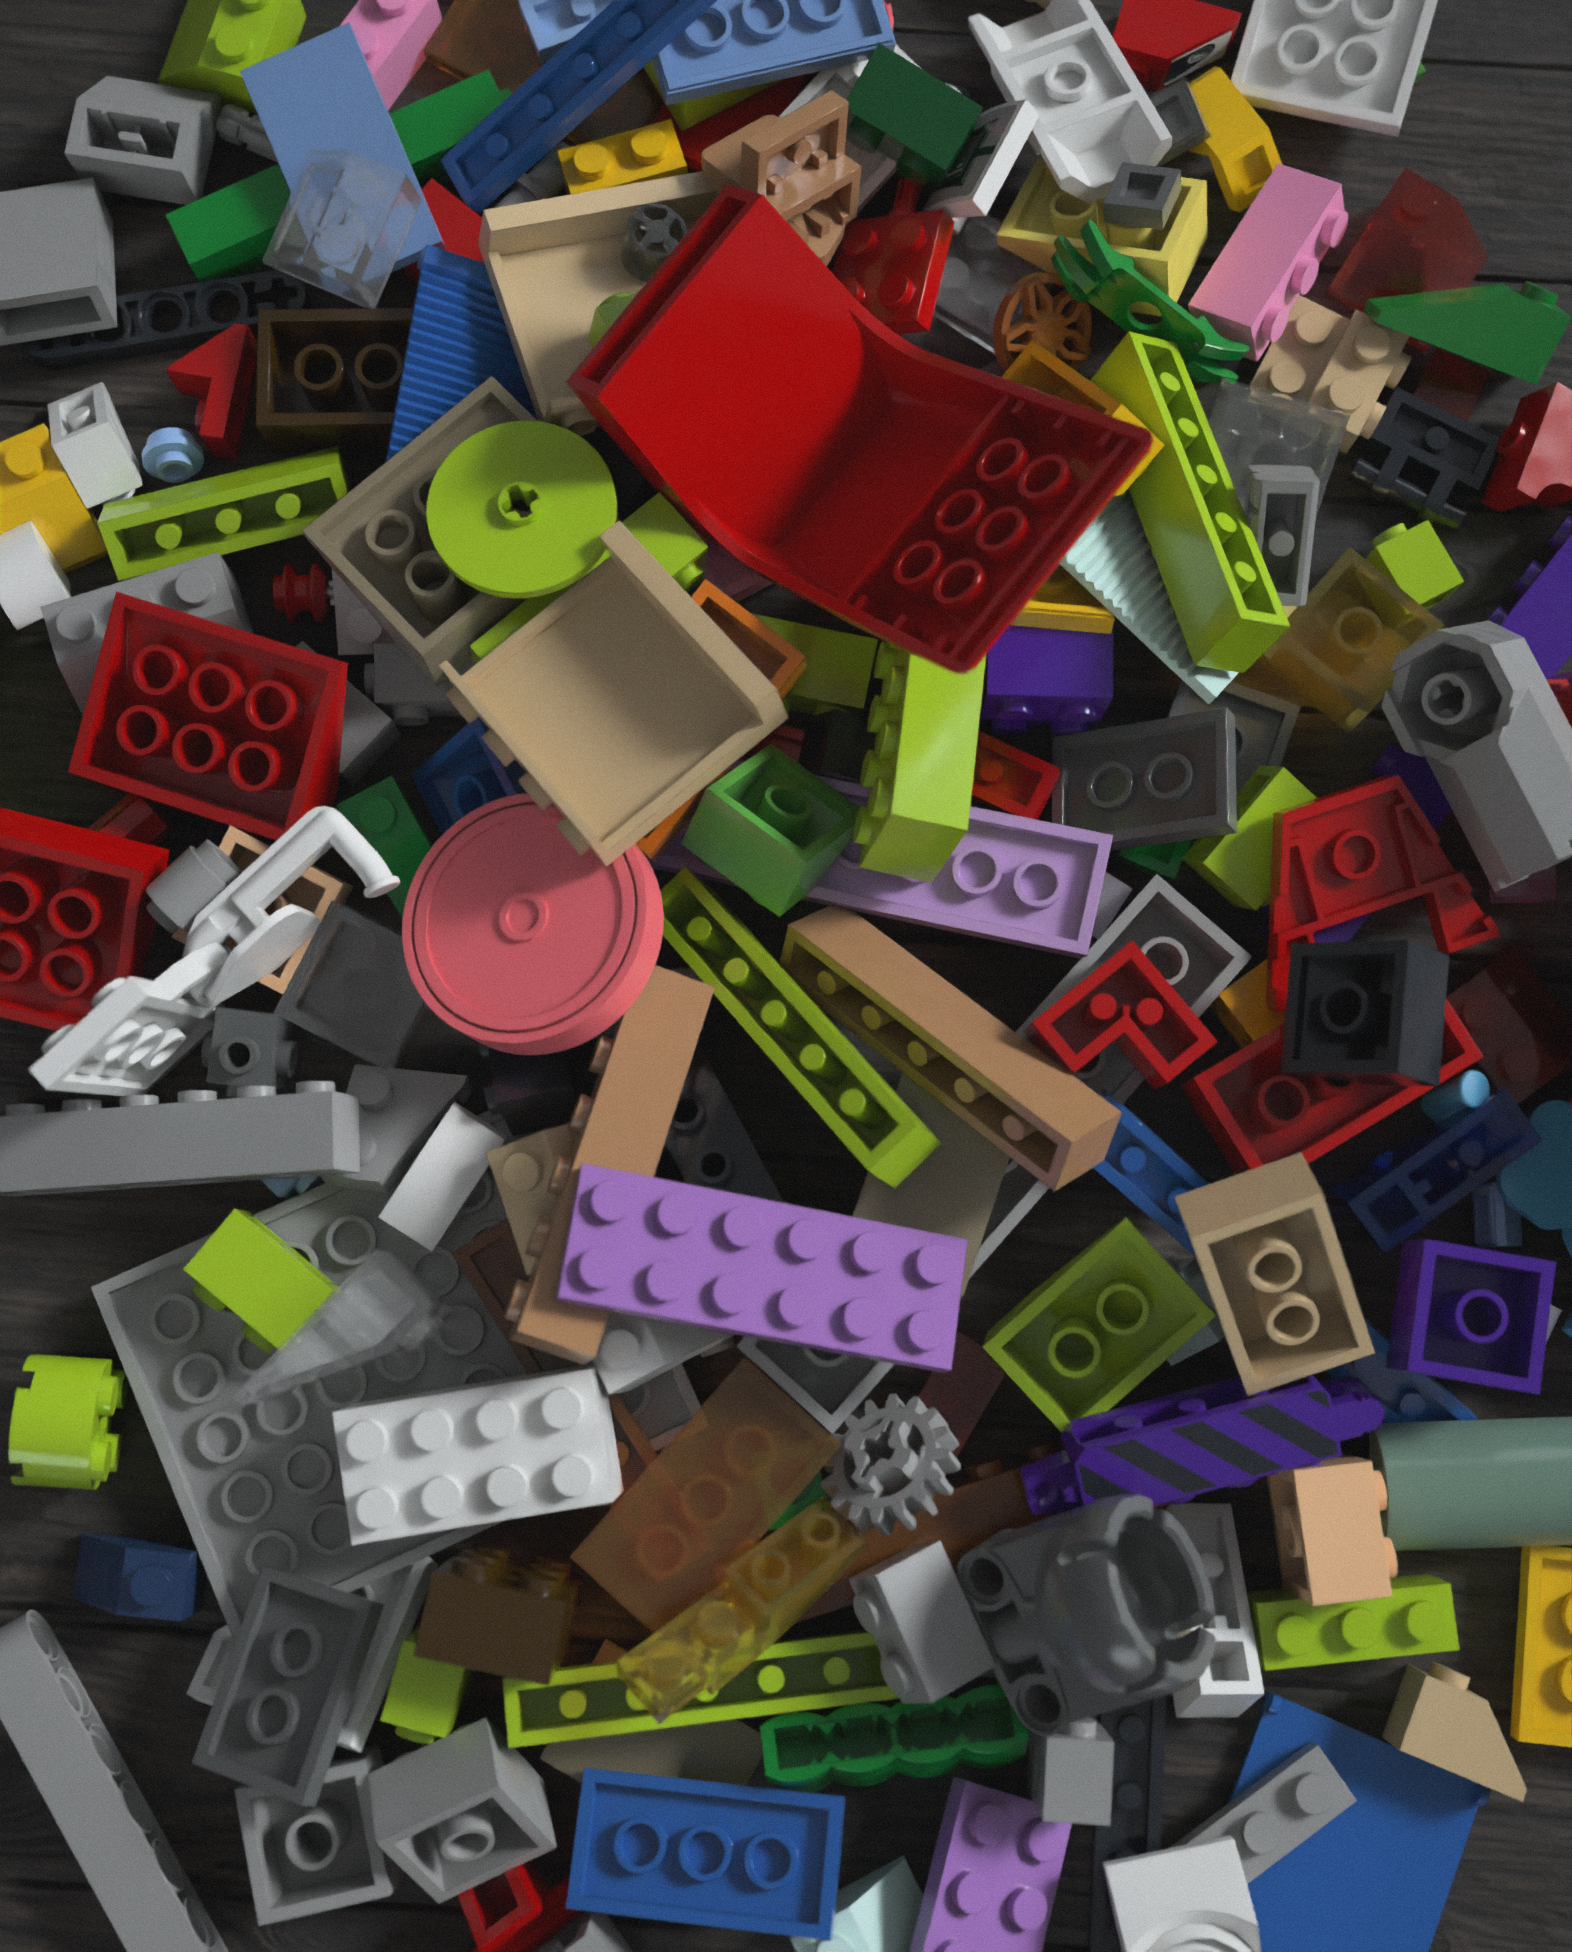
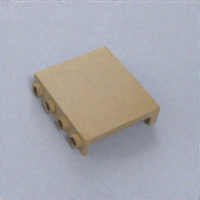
[478,171,719,437]
[439,521,789,867]

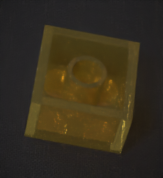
[1258,547,1445,734]

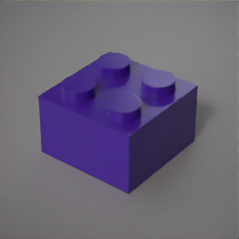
[979,625,1114,737]
[1386,1239,1556,1394]

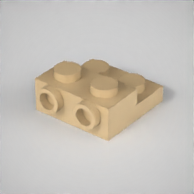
[1241,295,1412,454]

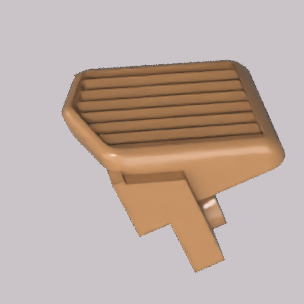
[702,90,862,266]

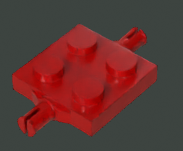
[833,179,955,336]

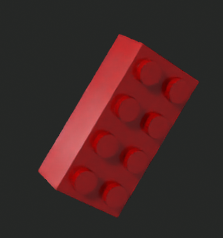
[1180,999,1484,1175]

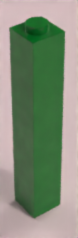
[165,69,512,282]

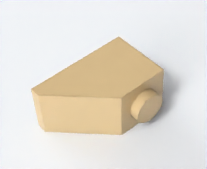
[1382,1662,1527,1802]

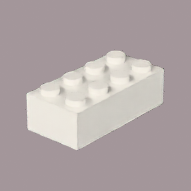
[332,1363,624,1545]

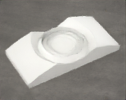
[1103,1835,1262,1952]

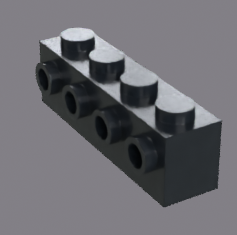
[659,1041,784,1203]

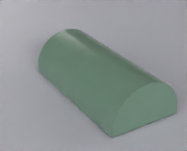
[1369,1417,1572,1551]

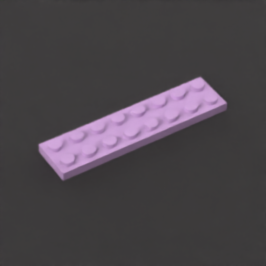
[645,759,1113,959]

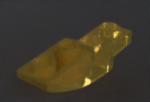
[617,1496,866,1724]

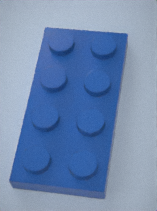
[566,1767,846,1941]

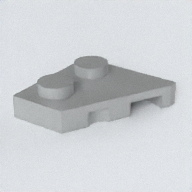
[321,1064,473,1193]

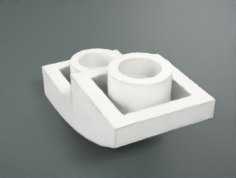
[379,1102,508,1251]

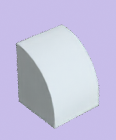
[0,520,71,630]

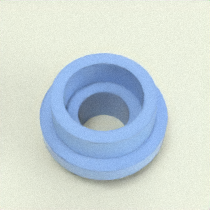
[142,427,204,483]

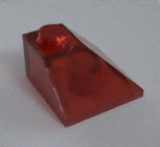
[1326,167,1488,353]

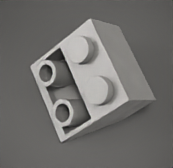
[64,76,223,205]

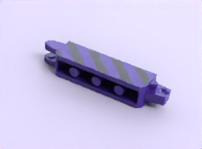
[1020,1374,1385,1515]

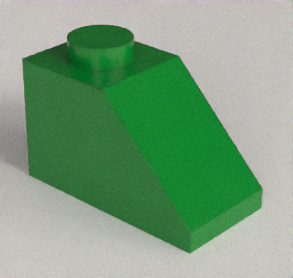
[337,776,433,919]

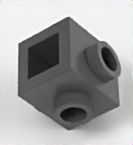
[201,1007,298,1098]

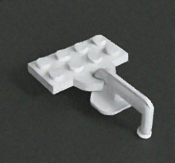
[29,806,400,1096]

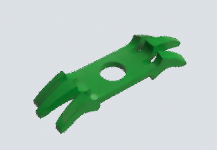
[1051,219,1250,385]

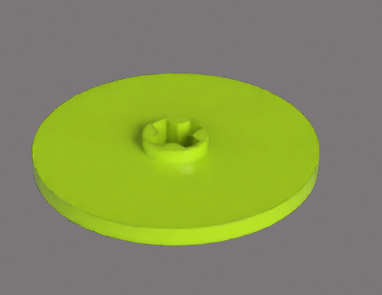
[426,421,617,598]

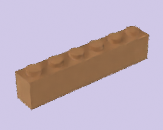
[780,904,1122,1192]
[504,965,715,1365]

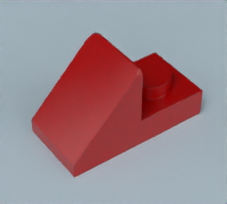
[166,324,258,461]

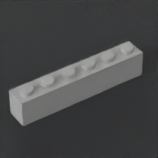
[0,1081,360,1197]

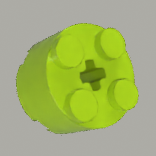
[9,1354,128,1490]

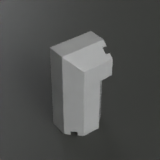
[1381,620,1572,892]

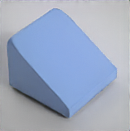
[1472,1182,1522,1247]

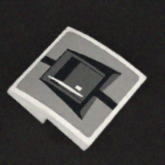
[921,99,1040,234]

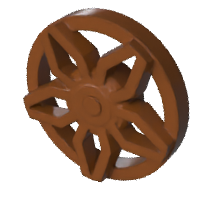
[993,272,1092,372]

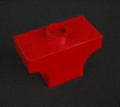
[1481,382,1572,513]

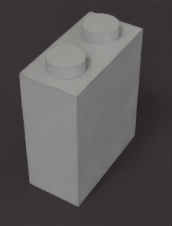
[0,177,117,346]

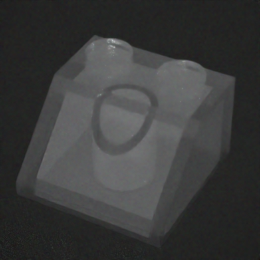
[262,149,422,309]

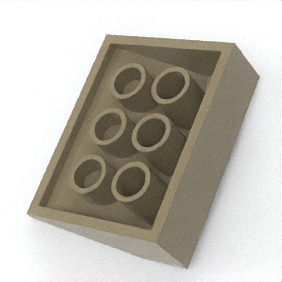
[302,376,620,687]

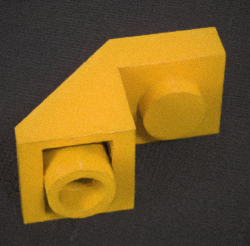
[1188,67,1282,212]

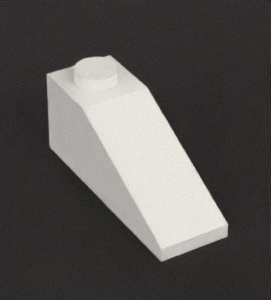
[1167,1503,1264,1718]

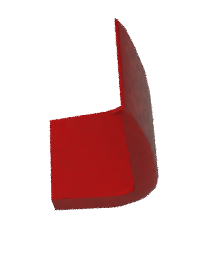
[566,184,1153,674]

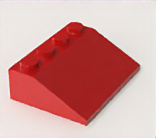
[68,592,348,841]
[0,807,169,1031]

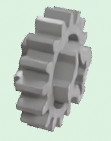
[820,1394,961,1536]

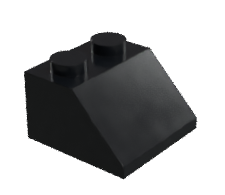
[1280,939,1449,1086]

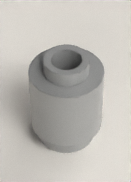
[146,839,242,934]

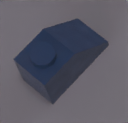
[72,1532,206,1621]

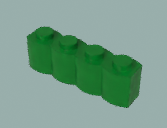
[760,1685,1029,1793]

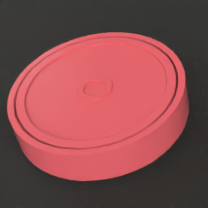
[402,793,663,1055]

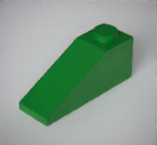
[1363,281,1572,385]

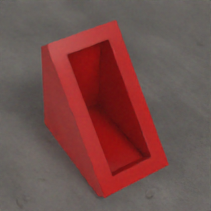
[458,1860,550,1952]

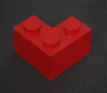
[1023,940,1218,1090]

